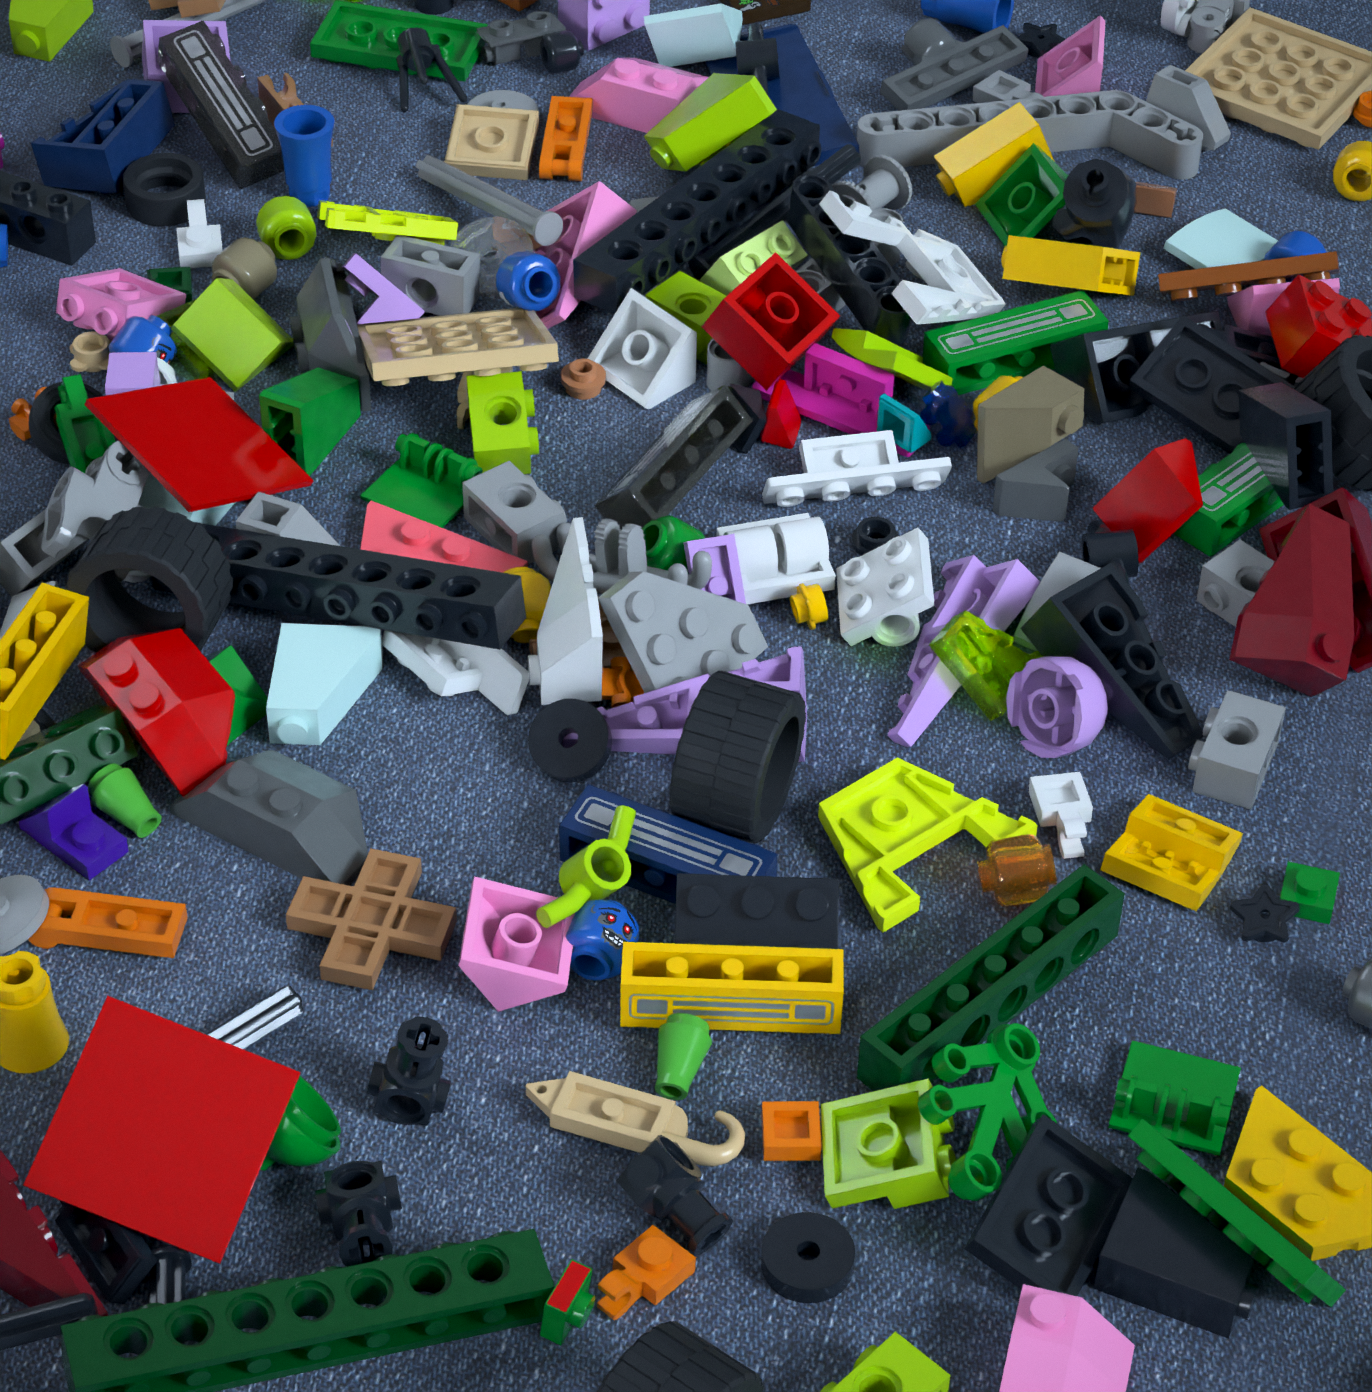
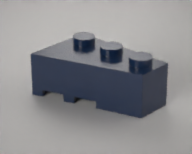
[31,79,175,194]

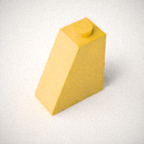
[934,102,1055,207]
[1001,235,1140,296]

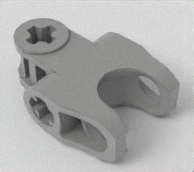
[42,441,150,583]

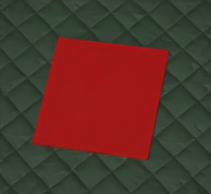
[84,377,313,512]
[23,995,301,1264]

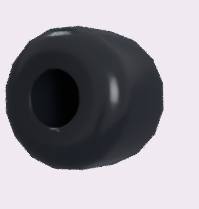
[540,30,584,73]

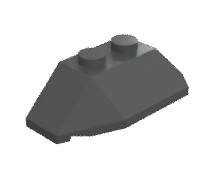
[290,258,371,411]
[170,749,368,885]

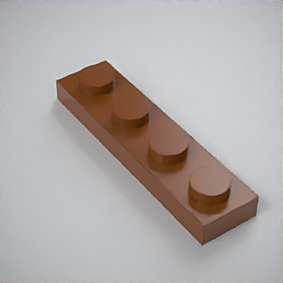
[1158,251,1340,301]

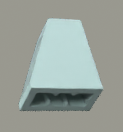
[266,623,383,745]

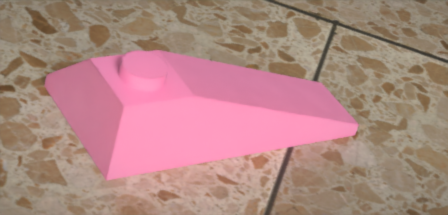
[534,181,637,329]
[999,1284,1135,1392]

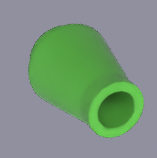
[88,763,162,838]
[655,1013,712,1100]

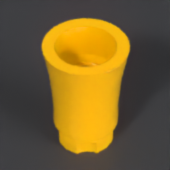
[0,951,69,1074]

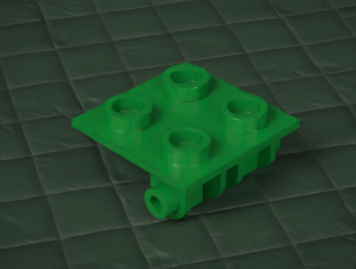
[360,433,483,528]
[1108,1040,1241,1156]

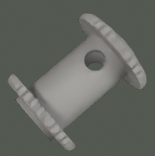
[832,155,912,210]

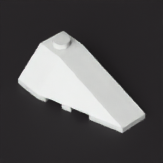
[528,517,603,705]

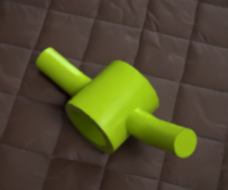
[536,805,636,928]

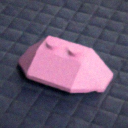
[569,58,709,133]

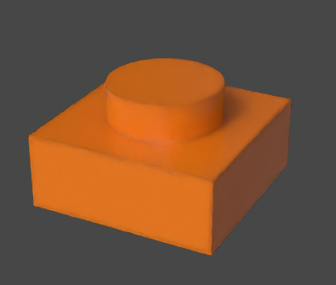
[761,1101,821,1161]

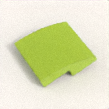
[831,328,953,396]

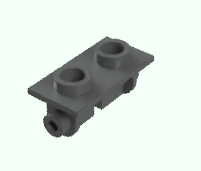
[476,11,566,65]

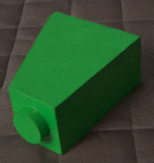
[259,367,361,476]

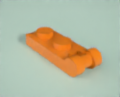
[539,96,593,181]
[28,887,188,958]

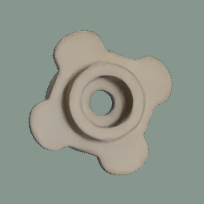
[70,331,112,372]

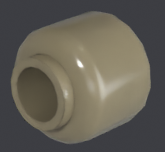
[212,237,277,300]

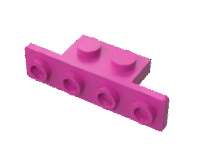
[752,343,930,457]

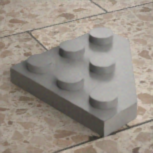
[598,571,768,693]

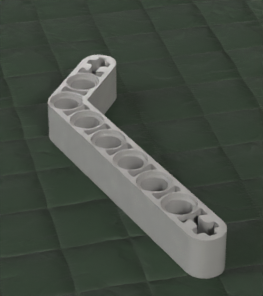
[856,90,1203,180]

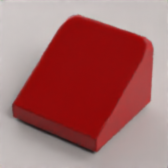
[760,379,801,449]

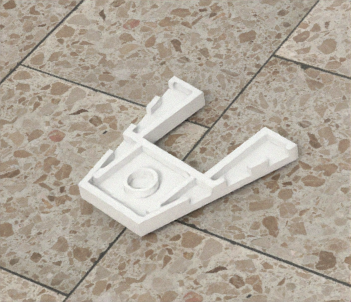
[819,190,1006,325]

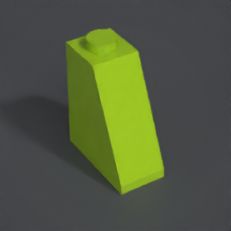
[9,0,94,62]
[643,73,777,172]

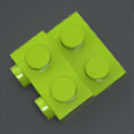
[821,1079,956,1209]

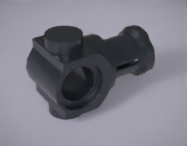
[366,1016,451,1126]
[616,1135,733,1256]
[315,1161,402,1267]

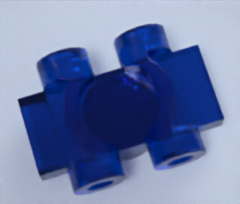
[920,380,978,448]

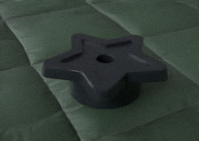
[1017,23,1065,58]
[1230,883,1300,943]

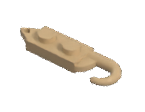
[526,1071,745,1167]

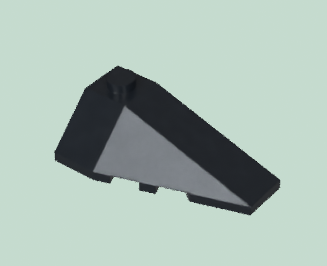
[1020,563,1204,760]

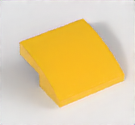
[1100,794,1243,911]

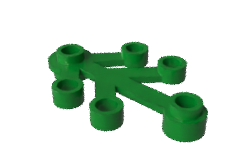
[918,1023,1057,1201]

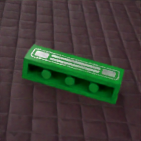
[922,290,1109,399]
[1173,443,1284,557]

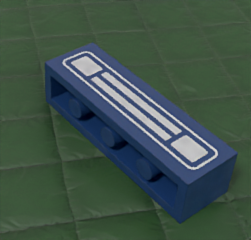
[559,784,778,904]

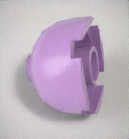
[1006,656,1108,758]

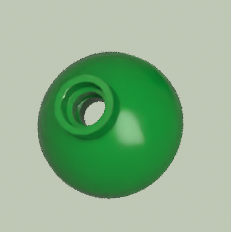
[260,1076,341,1171]

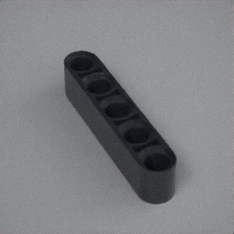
[787,174,911,346]

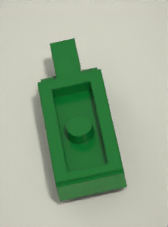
[55,374,116,473]

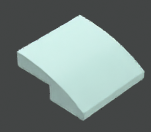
[1163,209,1278,269]

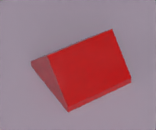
[1092,438,1203,564]

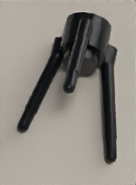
[396,27,467,112]

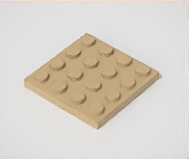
[1185,7,1372,150]
[357,308,559,386]

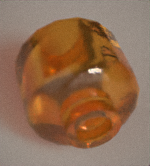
[977,834,1057,907]

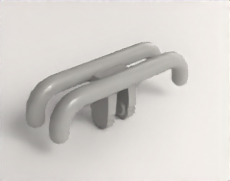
[532,518,712,594]

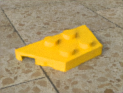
[1224,1085,1372,1261]

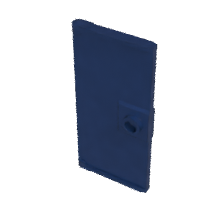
[703,24,860,166]

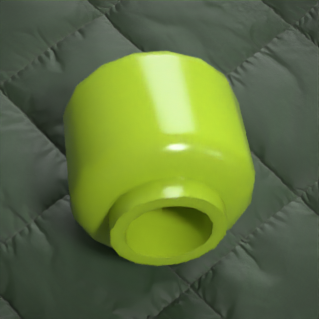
[256,196,317,260]

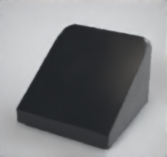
[713,384,767,454]

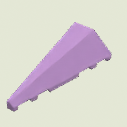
[887,555,1040,747]
[562,647,807,762]

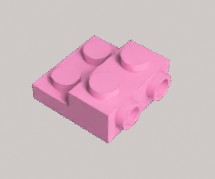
[56,268,186,340]

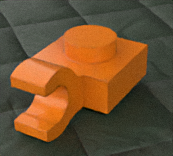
[597,1225,696,1320]

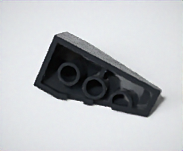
[1050,311,1222,424]

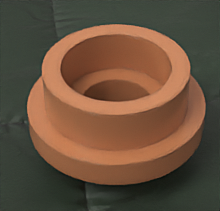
[561,358,606,400]

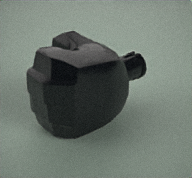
[1052,159,1137,249]

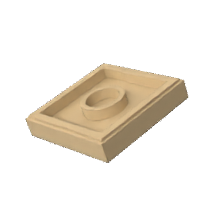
[444,104,539,180]

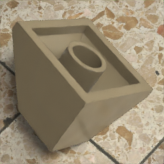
[977,366,1084,484]

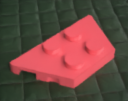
[360,501,528,573]

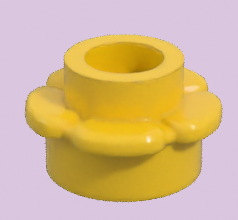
[790,583,828,630]

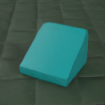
[877,393,932,453]

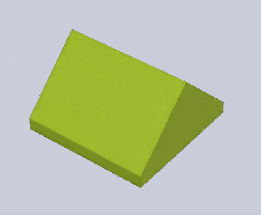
[171,278,295,392]

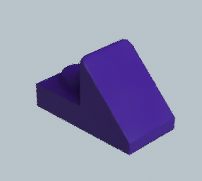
[19,784,129,880]

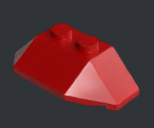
[77,628,236,797]

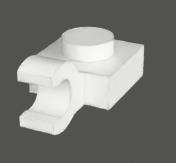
[177,199,223,268]
[1028,772,1093,859]

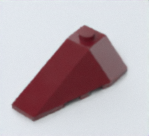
[1259,487,1372,673]
[1229,504,1354,697]
[0,1150,108,1317]

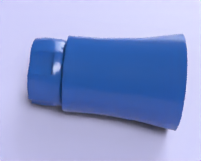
[921,0,1014,34]
[274,105,334,207]

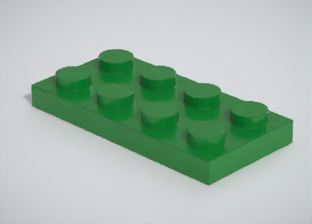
[310,0,488,82]
[1128,1118,1346,1307]

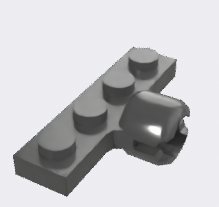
[880,18,1029,111]

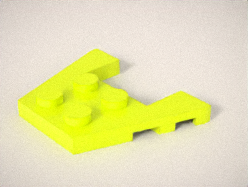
[317,200,458,245]
[818,757,1038,933]

